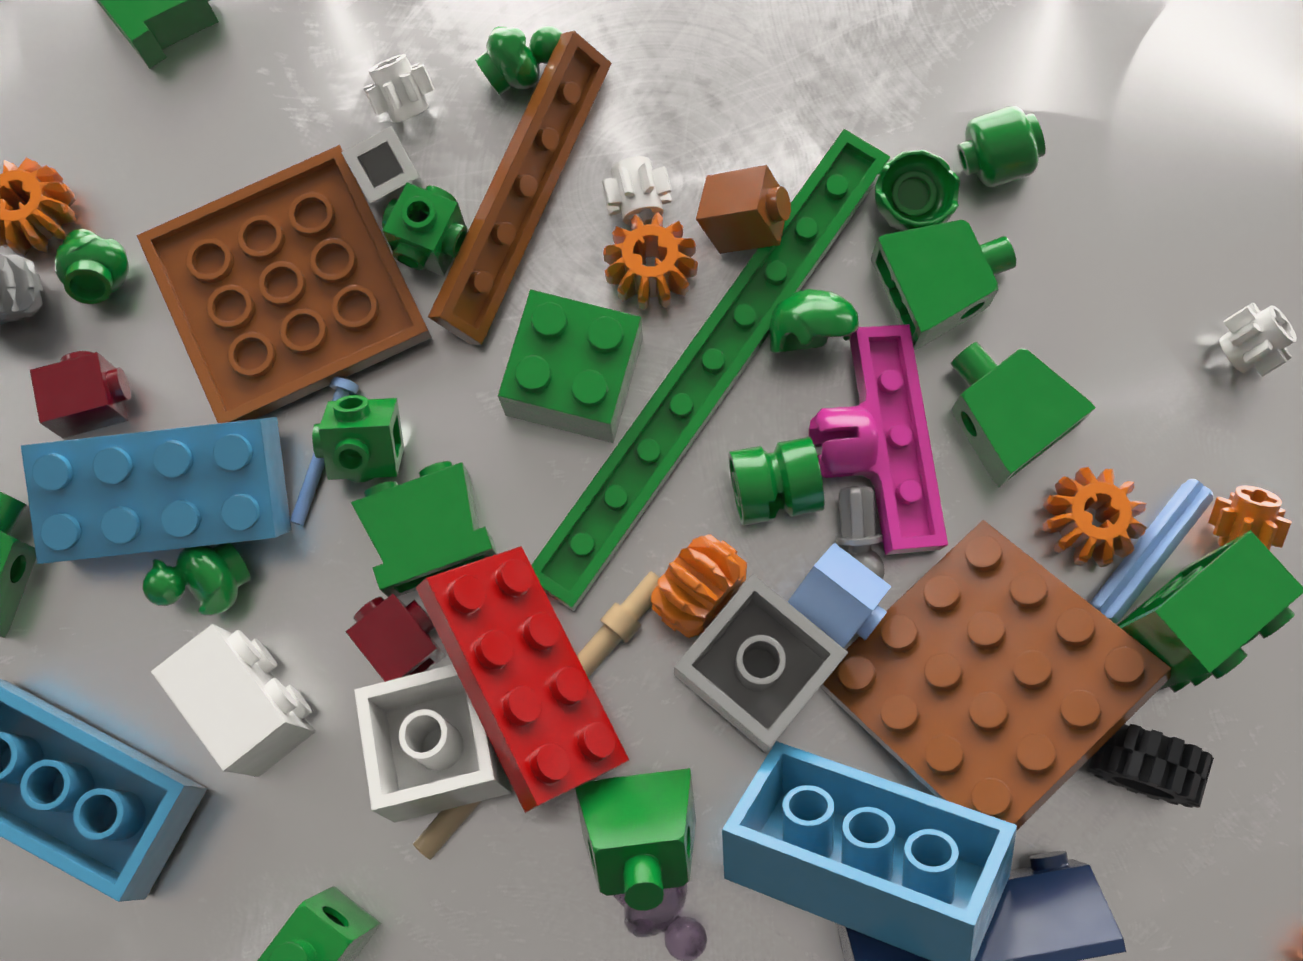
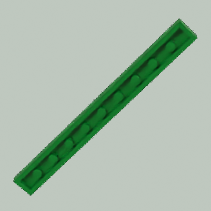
[531,129,890,611]

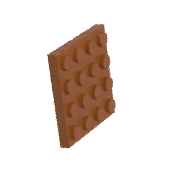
[136,145,432,423]
[820,520,1171,831]

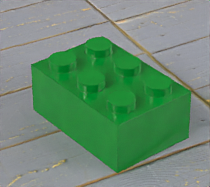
[1117,530,1303,693]

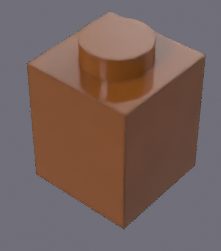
[696,165,791,254]

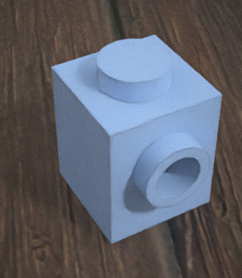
[788,543,891,648]

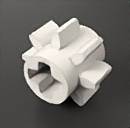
[363,54,435,123]
[602,156,672,226]
[1220,303,1297,377]

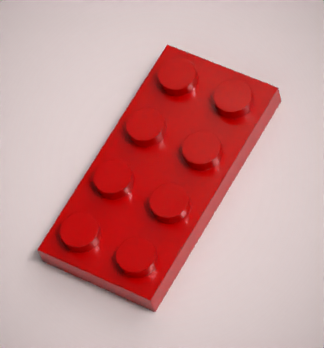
[416,546,629,813]

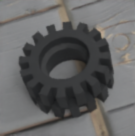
[1087,724,1214,808]

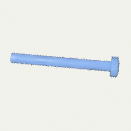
[290,377,359,526]

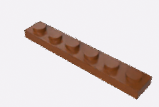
[428,31,612,345]

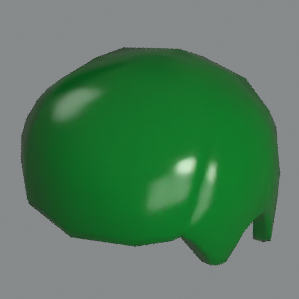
[875,149,960,231]
[770,289,859,353]

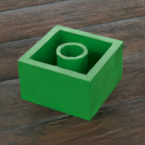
[498,289,643,443]

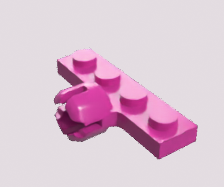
[808,324,948,555]

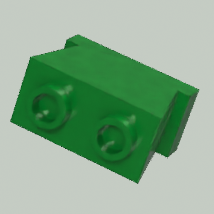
[96,0,219,69]
[351,461,498,597]

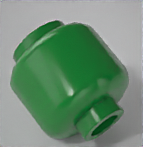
[957,106,1046,187]

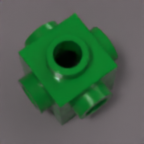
[382,182,468,276]
[312,395,404,482]

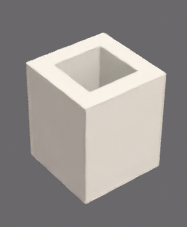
[341,126,420,203]

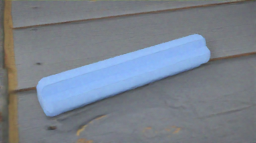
[1090,479,1214,623]

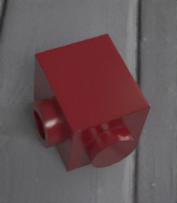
[30,351,131,438]
[345,594,446,682]

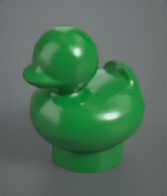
[475,26,562,95]
[54,229,129,304]
[142,543,251,616]

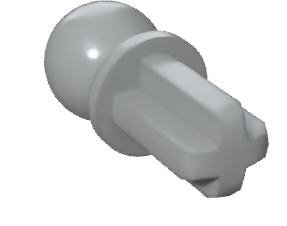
[836,486,885,579]

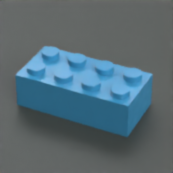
[21,417,292,564]
[0,679,208,902]
[722,741,1017,961]

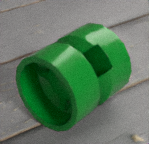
[728,437,825,526]

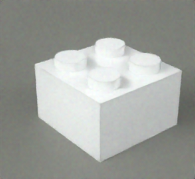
[151,624,316,777]
[354,664,511,823]

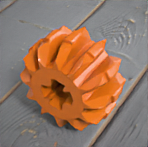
[0,157,77,256]
[603,212,698,311]
[1043,467,1147,567]
[651,534,747,638]

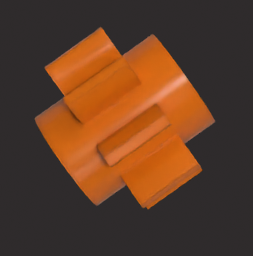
[1208,486,1292,550]

